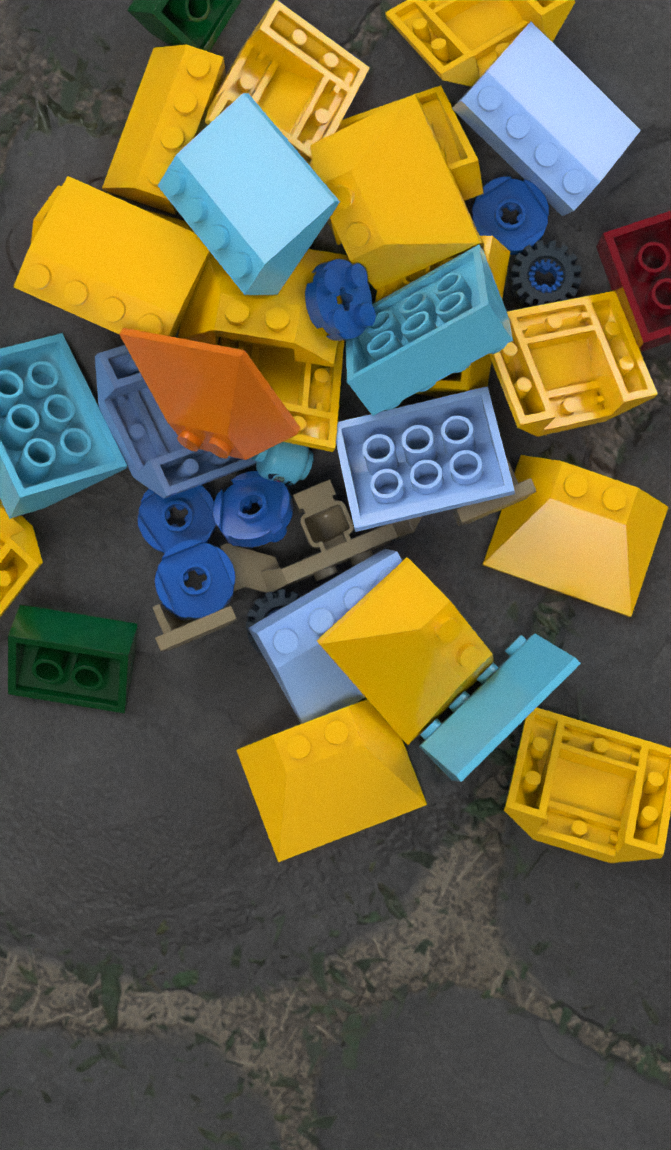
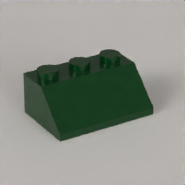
[127,0,241,52]
[8,604,138,713]

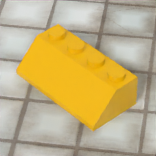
[102,45,226,214]

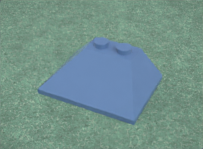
[95,328,256,499]

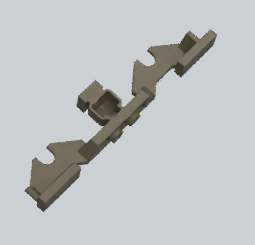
[152,457,536,652]

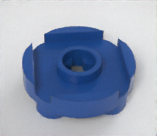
[471,177,549,255]
[305,259,376,341]
[213,471,293,547]
[138,485,217,554]
[155,540,235,621]

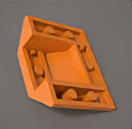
[119,328,301,460]

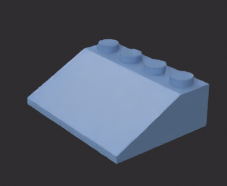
[452,22,641,216]
[336,386,515,532]
[248,549,402,724]

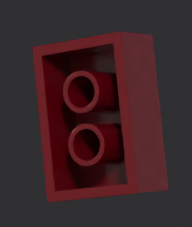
[596,211,671,352]

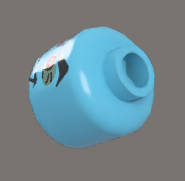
[252,442,313,486]

